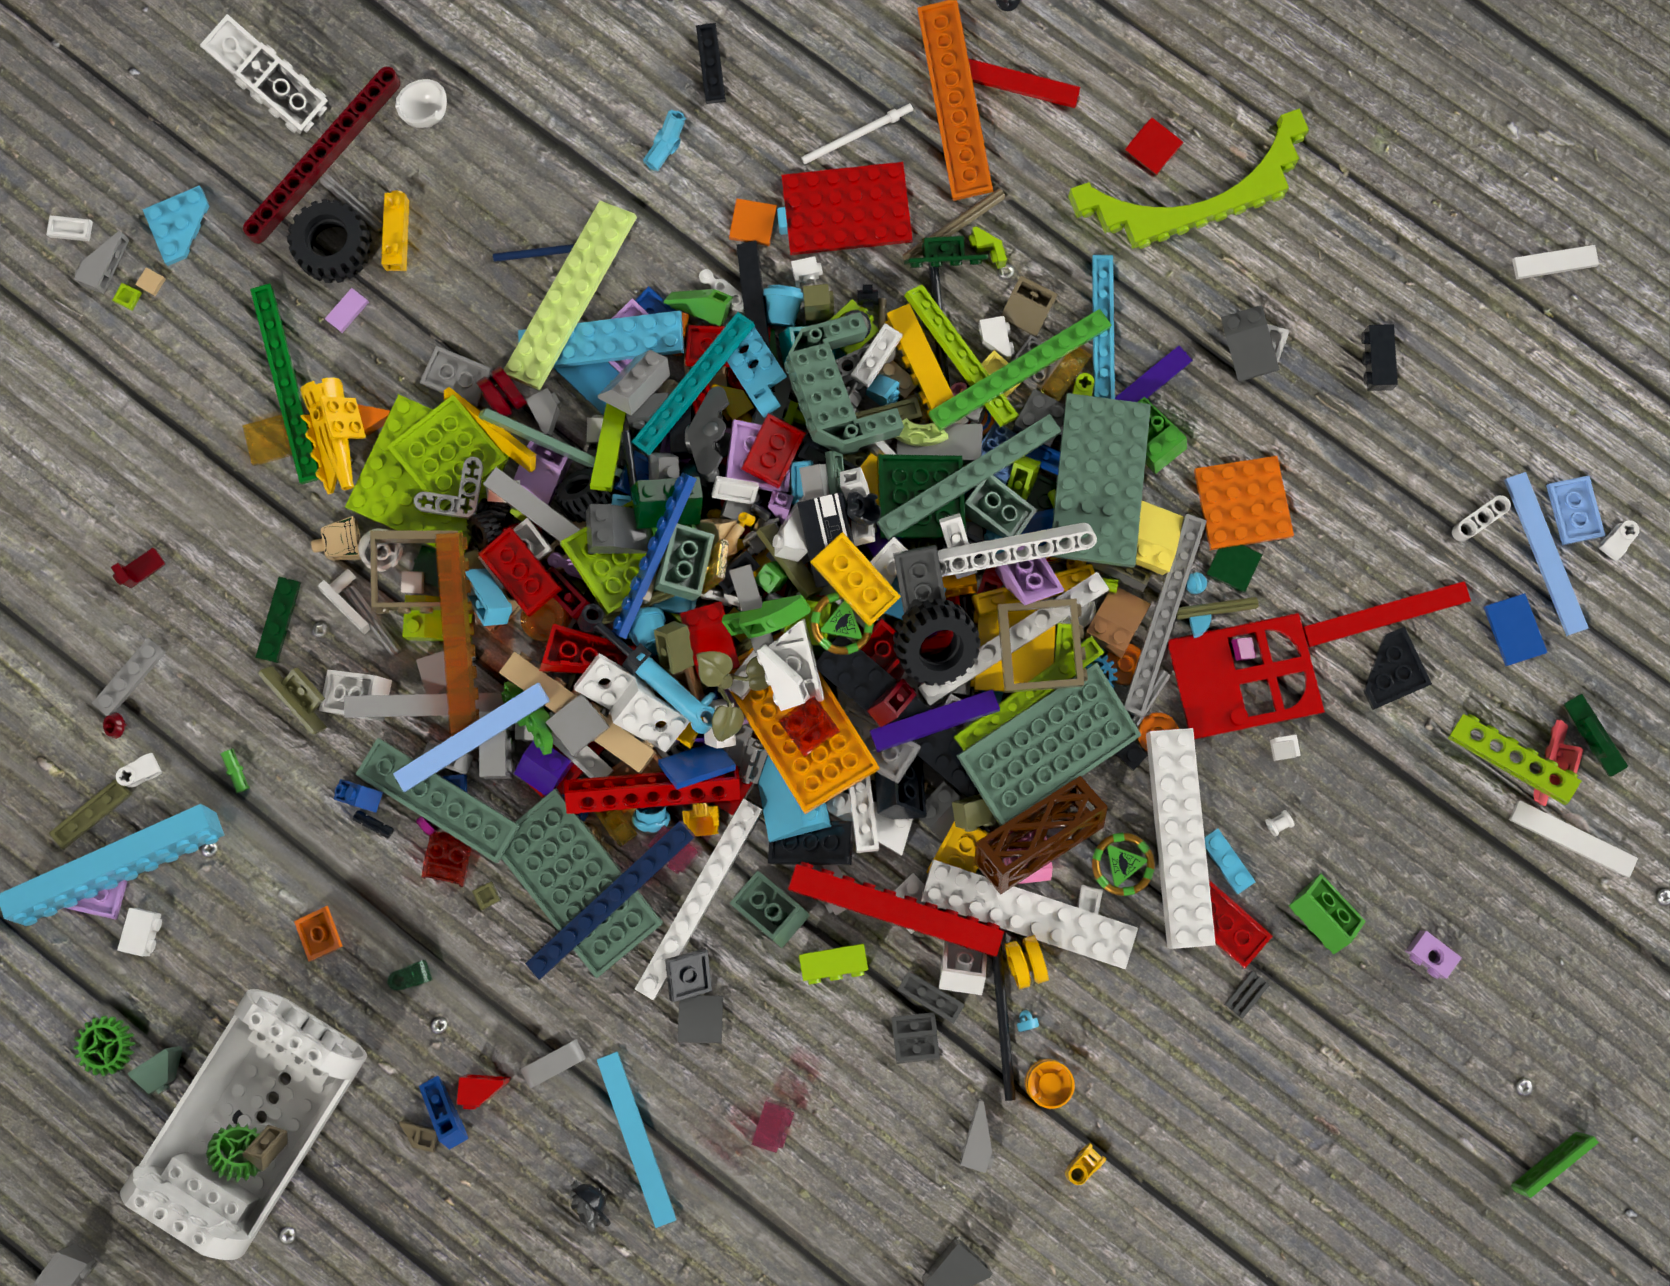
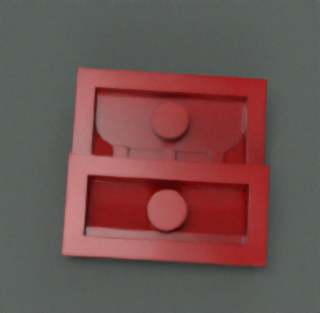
[1125,117,1184,175]

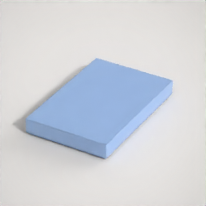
[1546,476,1605,545]

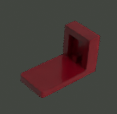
[111,548,166,589]

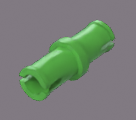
[220,749,250,793]

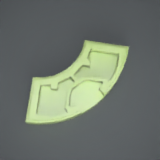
[895,418,949,447]

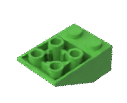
[1138,397,1187,474]

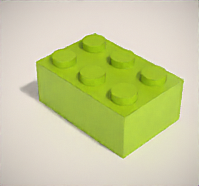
[799,943,868,985]

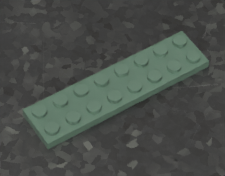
[355,738,520,863]

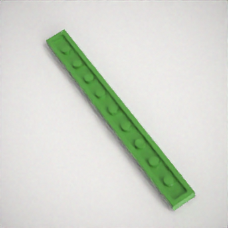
[928,309,1112,431]

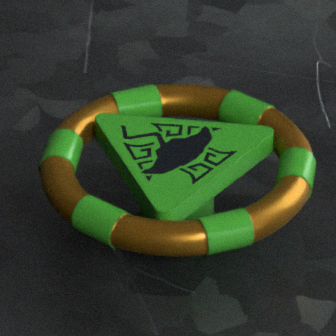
[811,592,874,655]
[1092,832,1155,896]

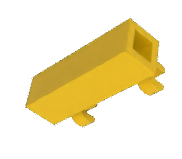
[381,190,409,271]

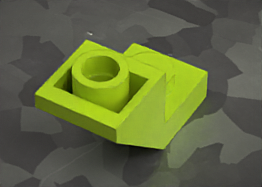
[969,226,1007,269]

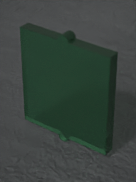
[412,545,451,590]

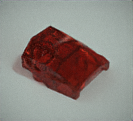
[778,696,840,757]
[421,832,472,887]

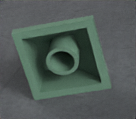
[128,1046,183,1094]

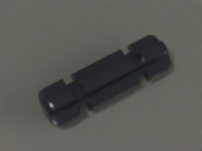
[352,810,394,838]

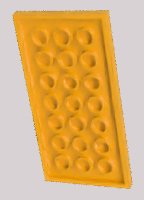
[729,631,880,814]

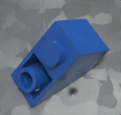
[334,779,383,813]

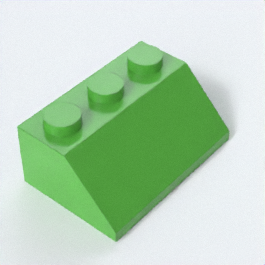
[1289,873,1366,954]

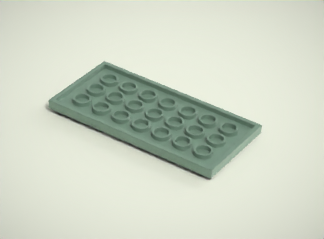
[1049,393,1151,568]
[956,663,1141,826]
[502,789,663,979]

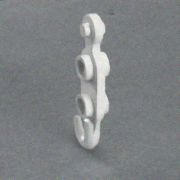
[699,269,744,313]

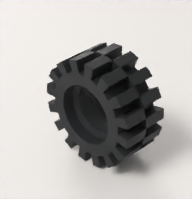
[467,511,502,551]

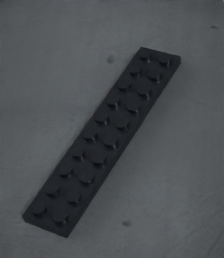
[816,636,980,797]

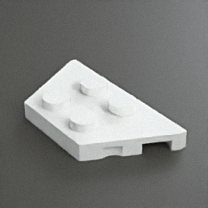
[768,619,825,702]

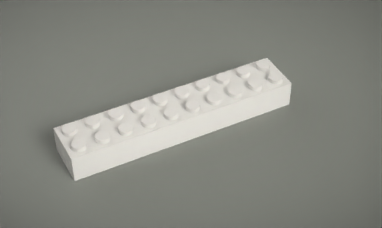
[1146,728,1216,949]

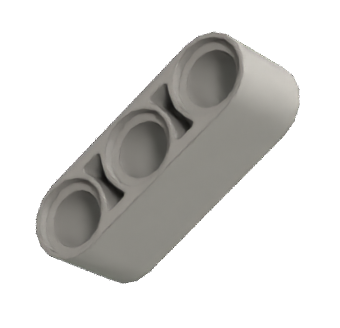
[520,1039,586,1089]

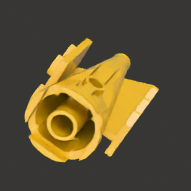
[300,378,366,494]

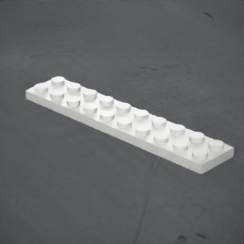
[920,860,1138,969]

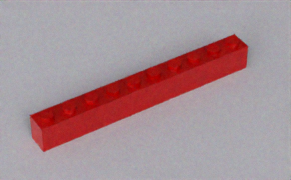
[788,862,1004,957]

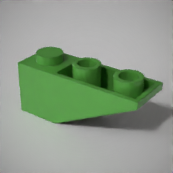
[664,289,733,326]

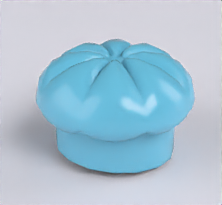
[632,806,670,833]

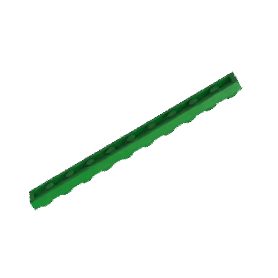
[250,283,320,485]

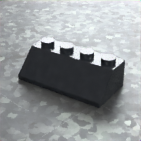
[875,755,927,820]

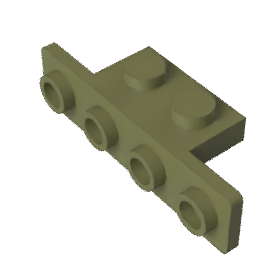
[258,666,327,735]

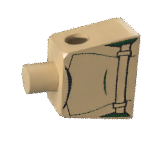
[311,516,361,560]

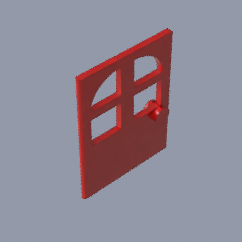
[1167,613,1325,740]

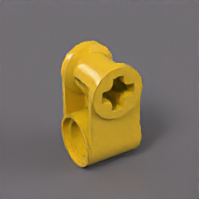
[1065,1143,1106,1185]

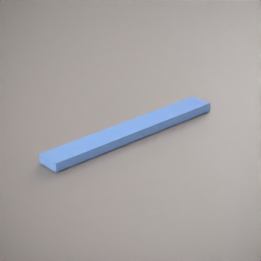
[1504,472,1588,636]
[393,683,550,792]

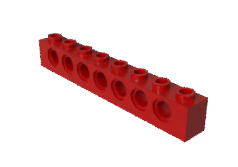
[564,766,740,814]

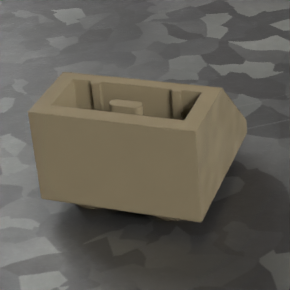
[1001,276,1058,337]

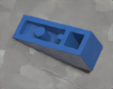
[419,1075,469,1150]

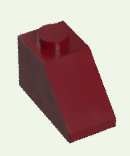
[867,678,917,727]

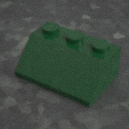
[631,477,703,529]

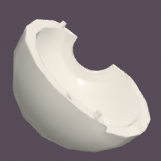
[395,79,447,128]

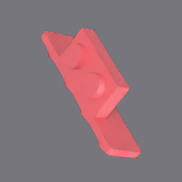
[1534,719,1584,806]

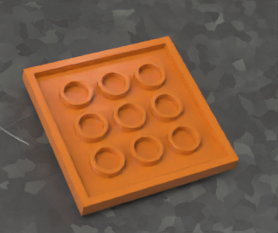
[1194,456,1294,551]

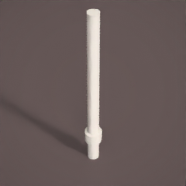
[801,103,913,165]

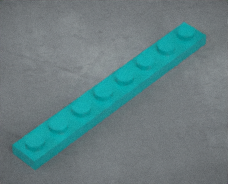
[632,312,755,455]

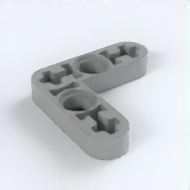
[414,457,483,519]

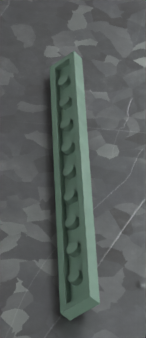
[876,414,1062,540]

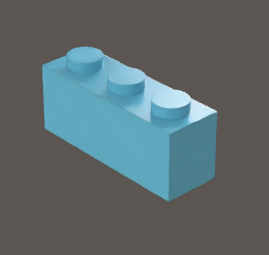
[459,568,512,626]

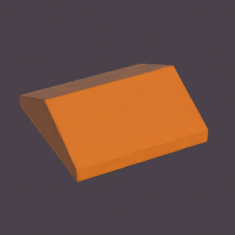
[294,906,343,961]

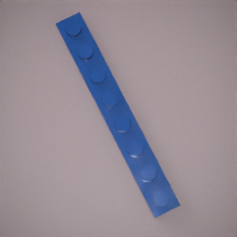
[612,473,697,639]

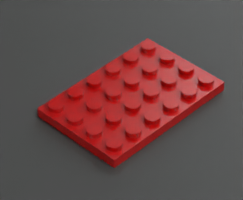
[781,162,913,255]

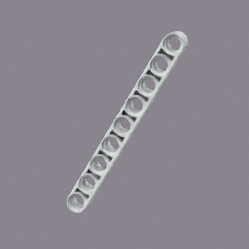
[937,523,1097,577]

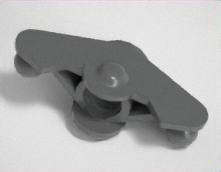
[685,386,730,482]

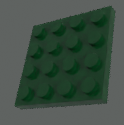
[877,454,966,540]

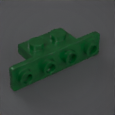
[904,236,988,268]
[1563,694,1628,777]

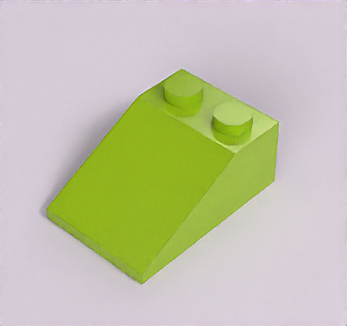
[402,595,473,642]

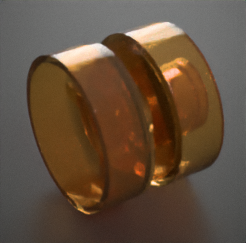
[520,598,572,643]

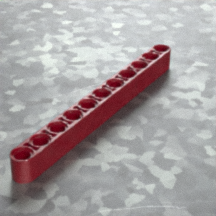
[243,66,400,244]

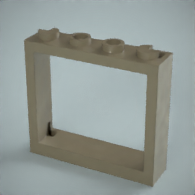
[370,531,460,614]
[997,598,1088,693]

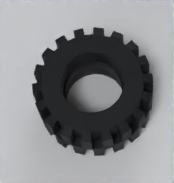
[555,467,614,523]

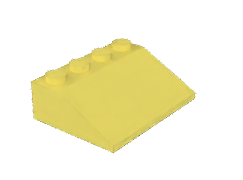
[1136,501,1184,575]

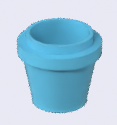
[763,285,804,327]
[627,607,666,657]

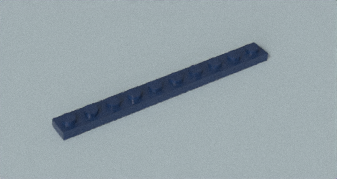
[525,820,696,980]

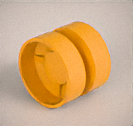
[1025,1059,1075,1109]

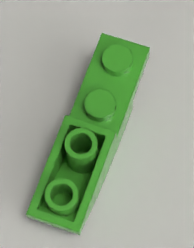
[722,594,811,639]
[501,681,553,755]

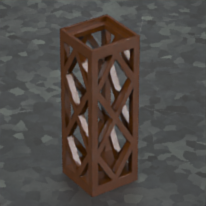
[974,776,1108,895]

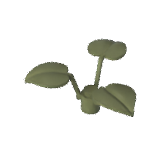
[696,651,769,742]

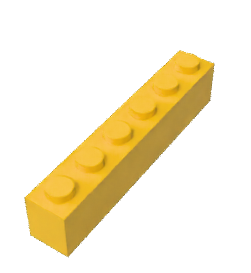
[885,303,954,422]

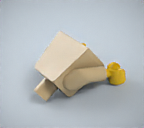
[696,509,756,568]

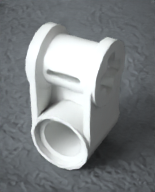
[1598,520,1639,561]
[116,753,162,788]

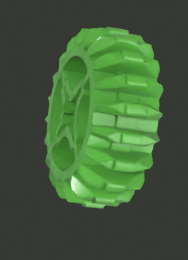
[73,1016,136,1076]
[206,1122,261,1182]

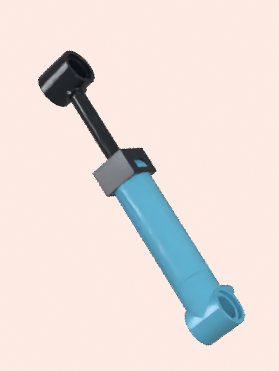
[577,604,715,734]

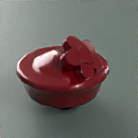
[103,712,127,739]

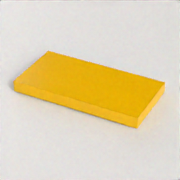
[810,532,901,626]

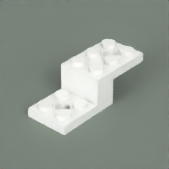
[574,653,690,752]

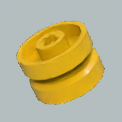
[1005,935,1049,990]

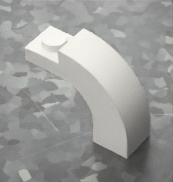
[840,467,877,546]

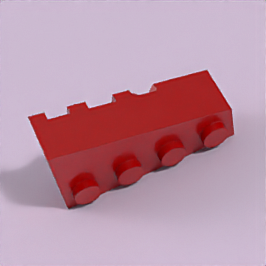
[539,624,636,673]

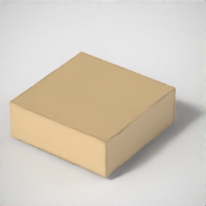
[135,267,166,296]

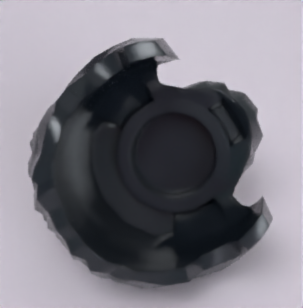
[847,491,881,526]

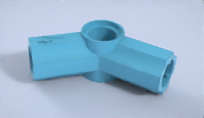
[643,110,686,171]

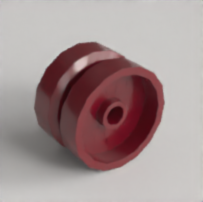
[476,365,527,417]

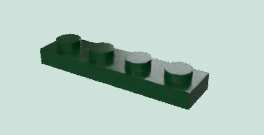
[255,577,301,663]

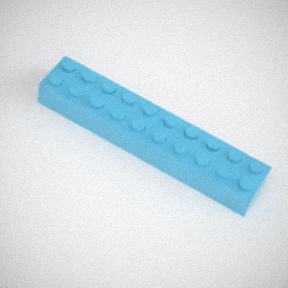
[0,804,225,926]

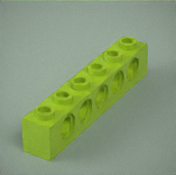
[1448,714,1582,805]

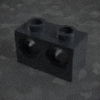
[712,547,760,595]

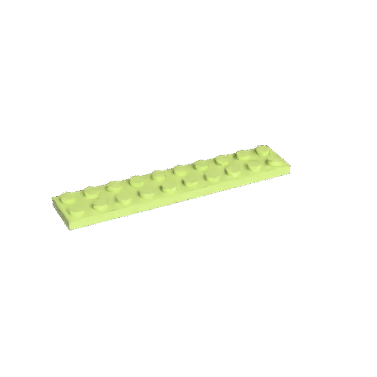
[504,201,637,390]

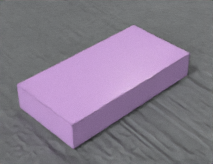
[325,288,369,333]

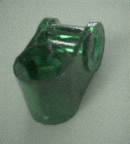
[387,959,433,991]

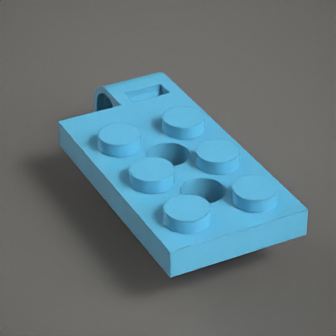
[727,327,787,418]

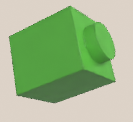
[755,561,789,594]

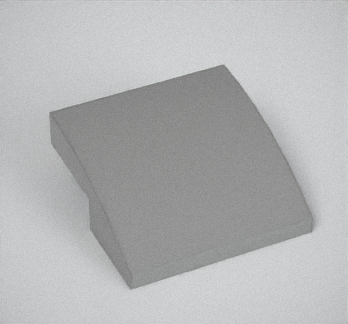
[546,694,610,756]

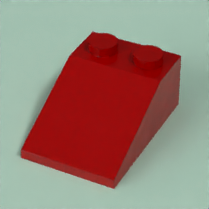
[680,601,740,680]

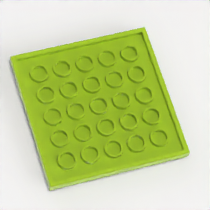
[345,394,510,556]

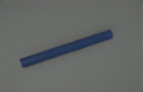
[493,244,575,262]

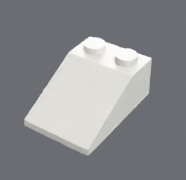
[319,670,392,722]

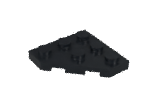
[1363,626,1432,710]

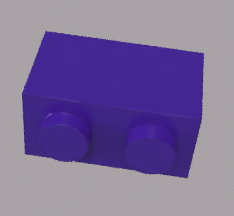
[514,740,574,796]

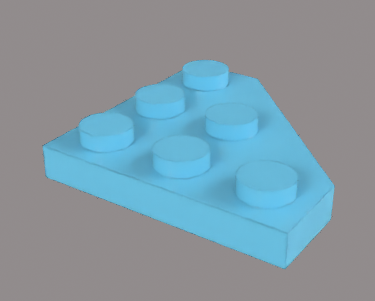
[142,185,210,266]

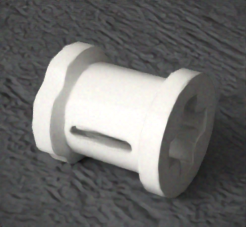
[1265,810,1295,837]

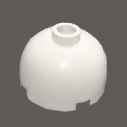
[358,528,403,572]

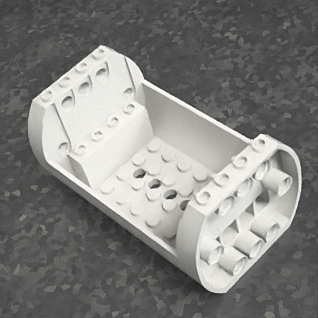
[120,989,367,1260]

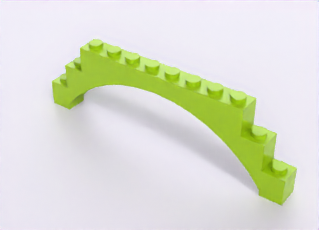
[1068,108,1309,249]

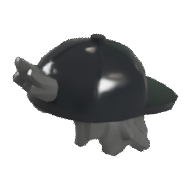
[570,1180,611,1232]

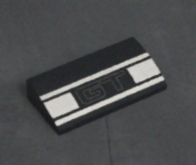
[797,493,854,588]

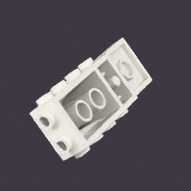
[200,14,328,134]

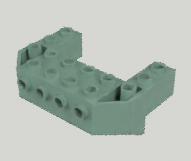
[784,312,904,454]

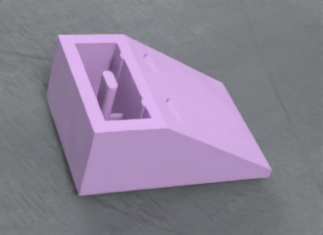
[514,441,573,506]

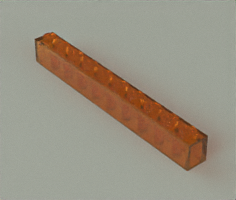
[435,532,480,748]

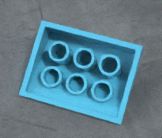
[758,755,831,842]

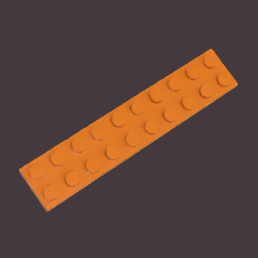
[917,0,993,201]

